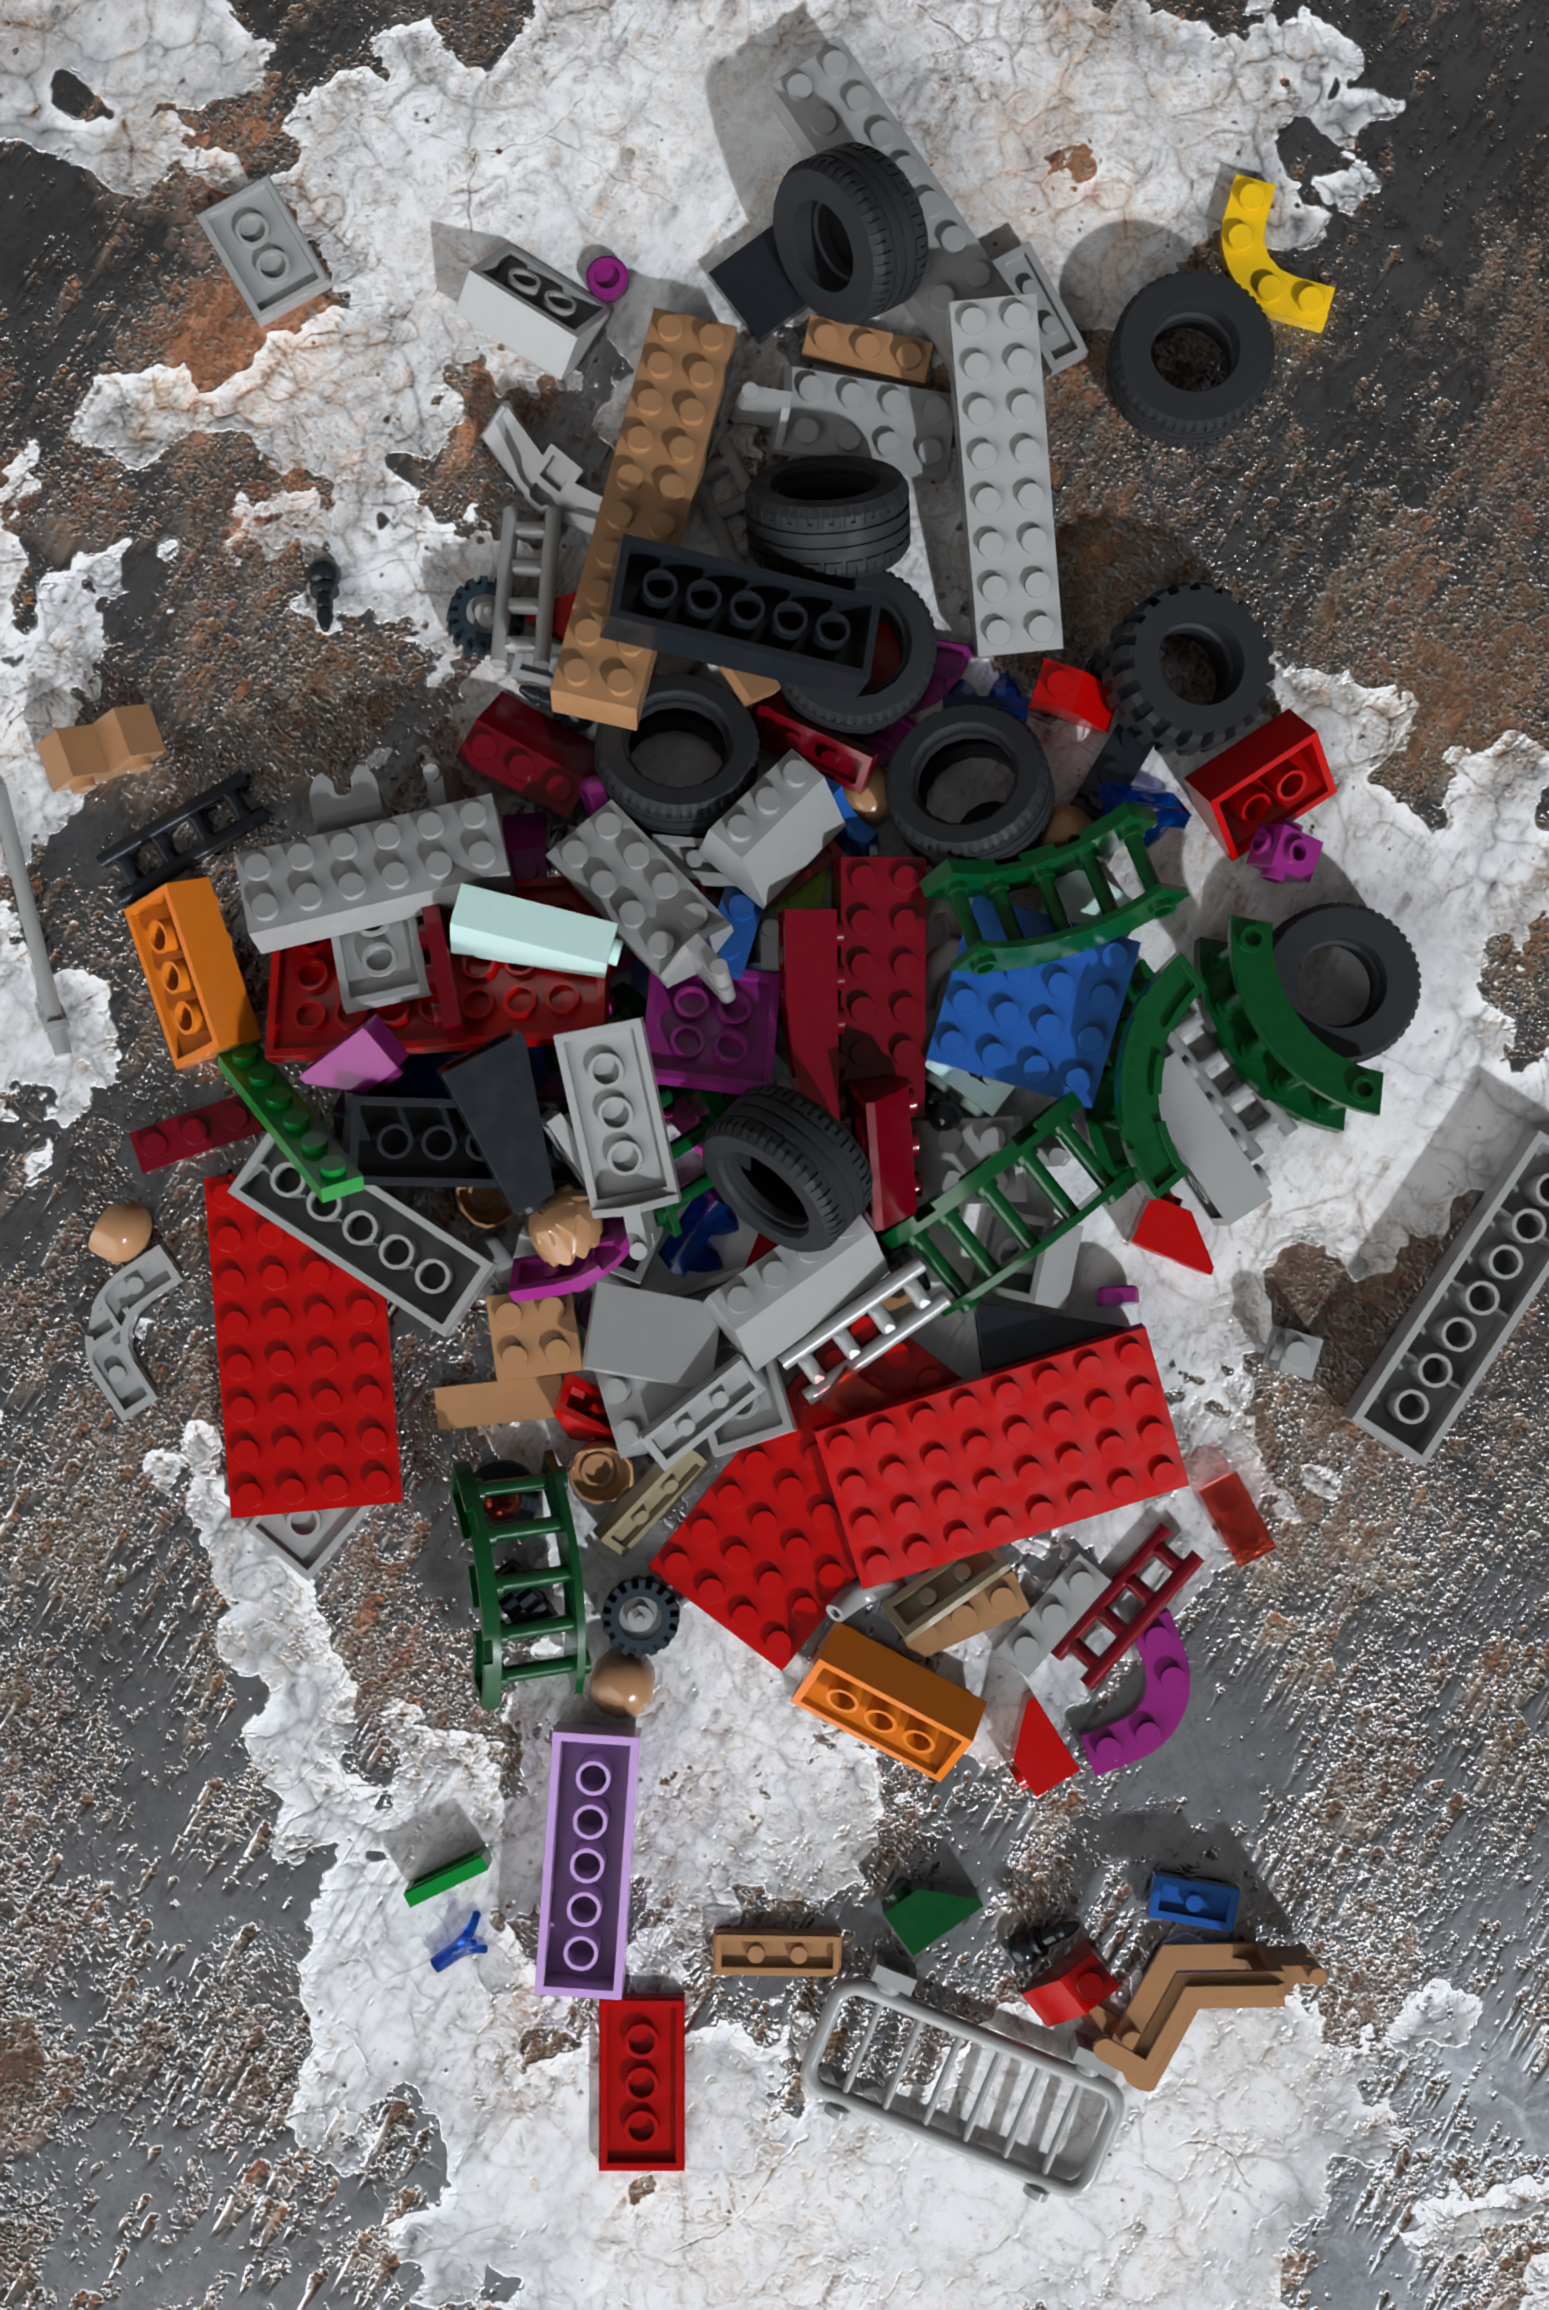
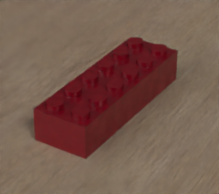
[831,857,926,1118]

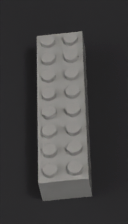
[770,38,1015,373]
[945,293,1064,658]
[1341,1130,1549,1467]

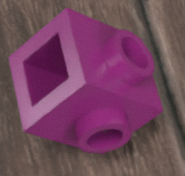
[1246,819,1324,884]

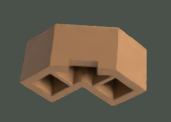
[36,703,166,795]

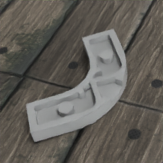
[85,1244,186,1422]

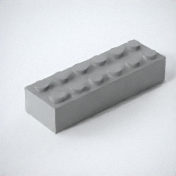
[234,793,517,954]
[227,1132,499,1337]

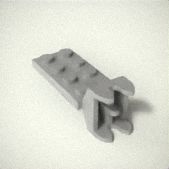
[310,765,432,1014]

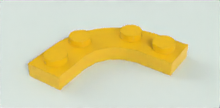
[1219,174,1335,334]

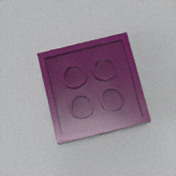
[644,969,780,1095]

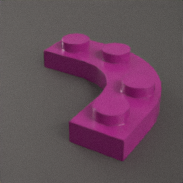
[508,1216,630,1303]
[1078,1608,1190,1776]

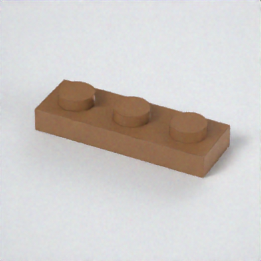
[801,315,934,388]
[903,1569,1031,1663]

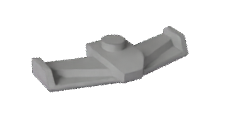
[480,400,603,537]

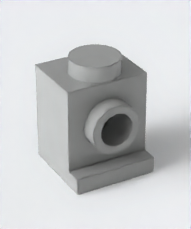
[1260,1325,1324,1381]

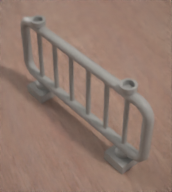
[800,1949,1125,2203]

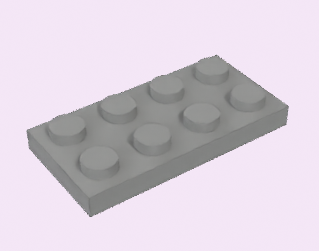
[665,1266,797,1457]

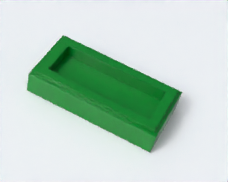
[403,1846,493,1908]

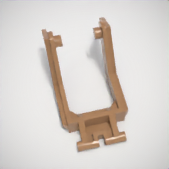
[1080,1941,1327,2092]

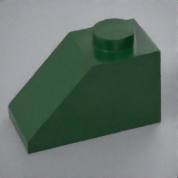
[881,1878,984,1956]

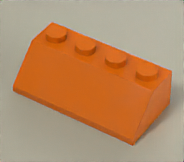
[124,877,262,1070]
[790,1621,987,1782]

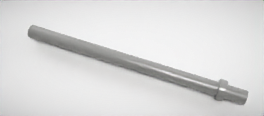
[0,783,72,1057]

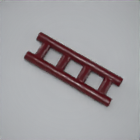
[1050,1522,1205,1691]

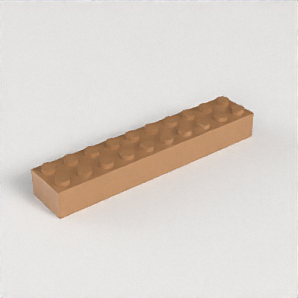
[550,307,737,731]

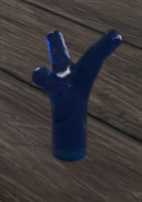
[430,1911,488,1973]

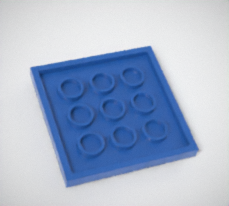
[925,895,1141,1109]

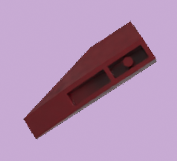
[778,909,847,1122]

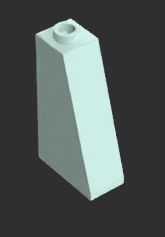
[450,883,623,978]

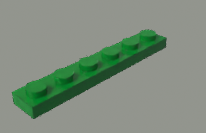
[217,1043,364,1203]

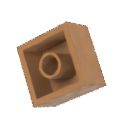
[485,1292,584,1382]

